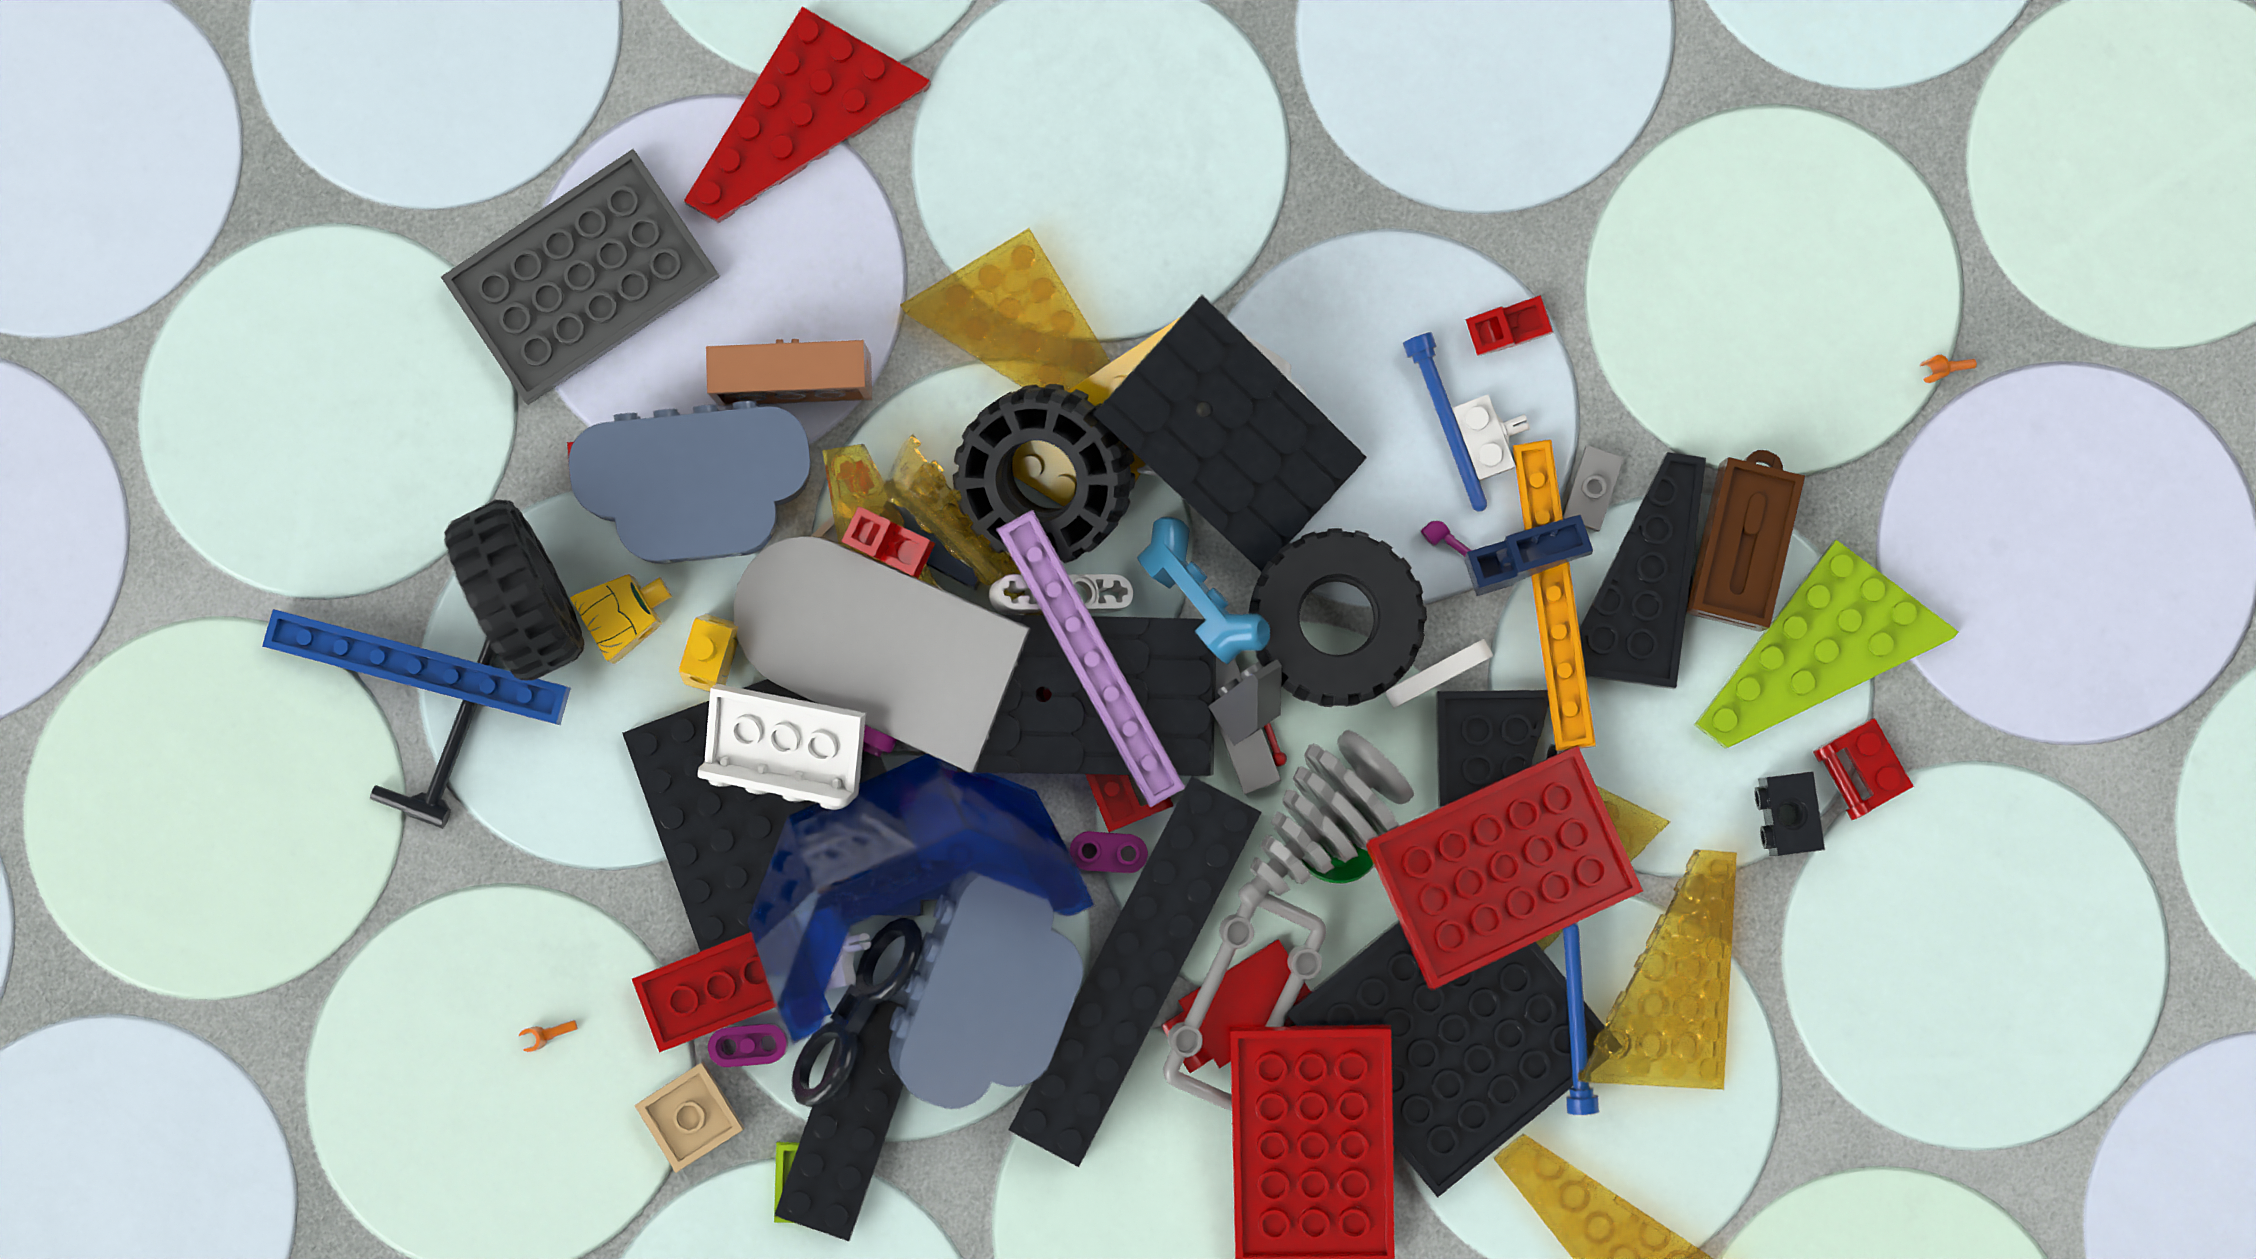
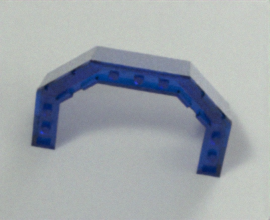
[747,753,1095,1044]

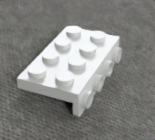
[698,684,866,809]

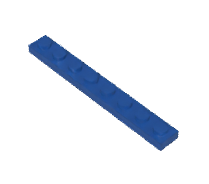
[262,609,571,725]

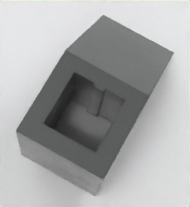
[1208,659,1282,746]

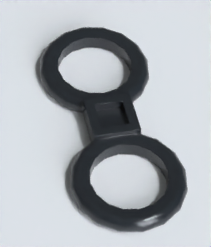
[791,917,923,1107]

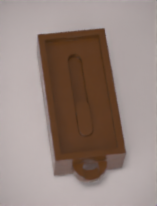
[1686,450,1805,632]

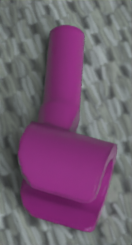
[1421,521,1472,557]

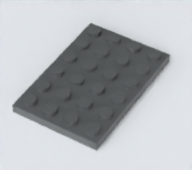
[441,149,720,405]

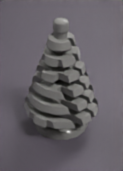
[1238,730,1414,909]

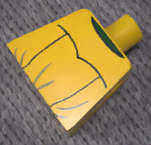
[570,574,672,664]
[679,614,739,692]

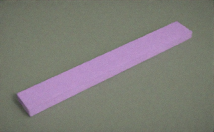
[997,510,1185,807]

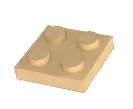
[634,1062,745,1173]

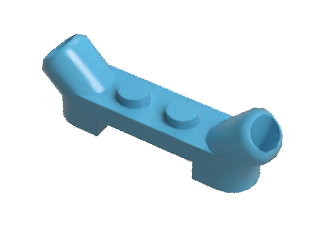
[1137,517,1270,664]

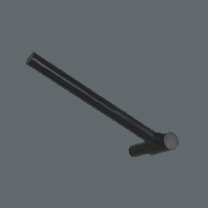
[370,637,497,829]

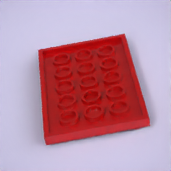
[1366,746,1643,989]
[1230,1025,1395,1259]

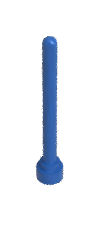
[1402,332,1487,512]
[1563,923,1599,1115]

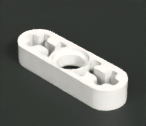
[1385,639,1493,708]

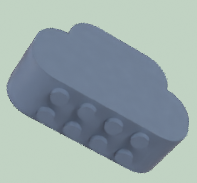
[569,401,811,564]
[889,862,1083,1109]

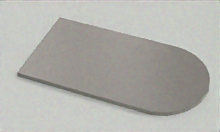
[733,536,1030,773]

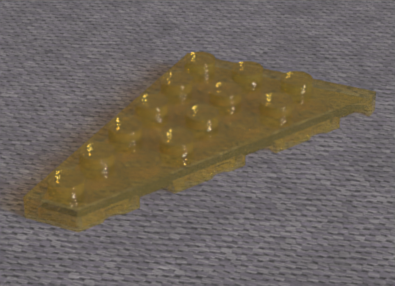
[900,228,1111,391]
[1578,849,1737,1090]

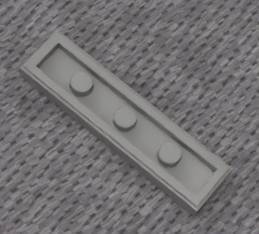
[1215,656,1281,795]

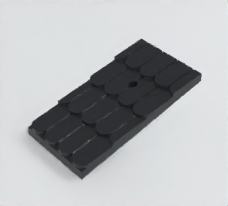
[1093,294,1367,572]
[957,614,1216,776]

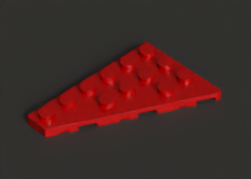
[684,7,931,223]

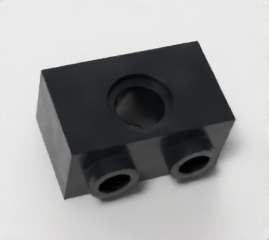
[1754,771,1825,856]

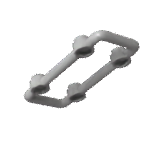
[1163,893,1326,1110]

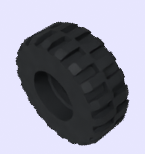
[953,384,1135,563]
[444,499,585,681]
[1248,528,1427,707]

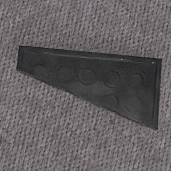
[1579,452,1706,689]
[1436,690,1549,808]

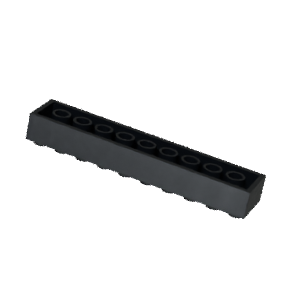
[1008,776,1262,1168]

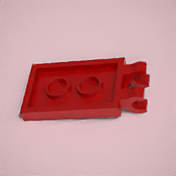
[1161,939,1310,1073]

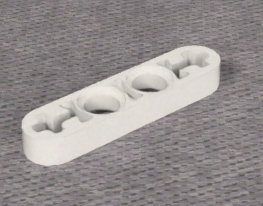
[989,574,1133,614]

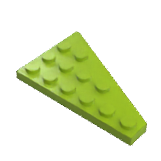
[1694,539,1959,749]

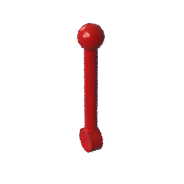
[1264,723,1287,767]

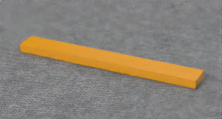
[1512,439,1596,752]

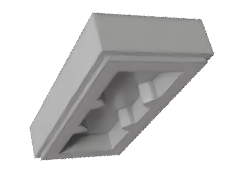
[1563,445,1624,532]

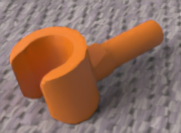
[1920,354,1977,383]
[519,1020,578,1052]

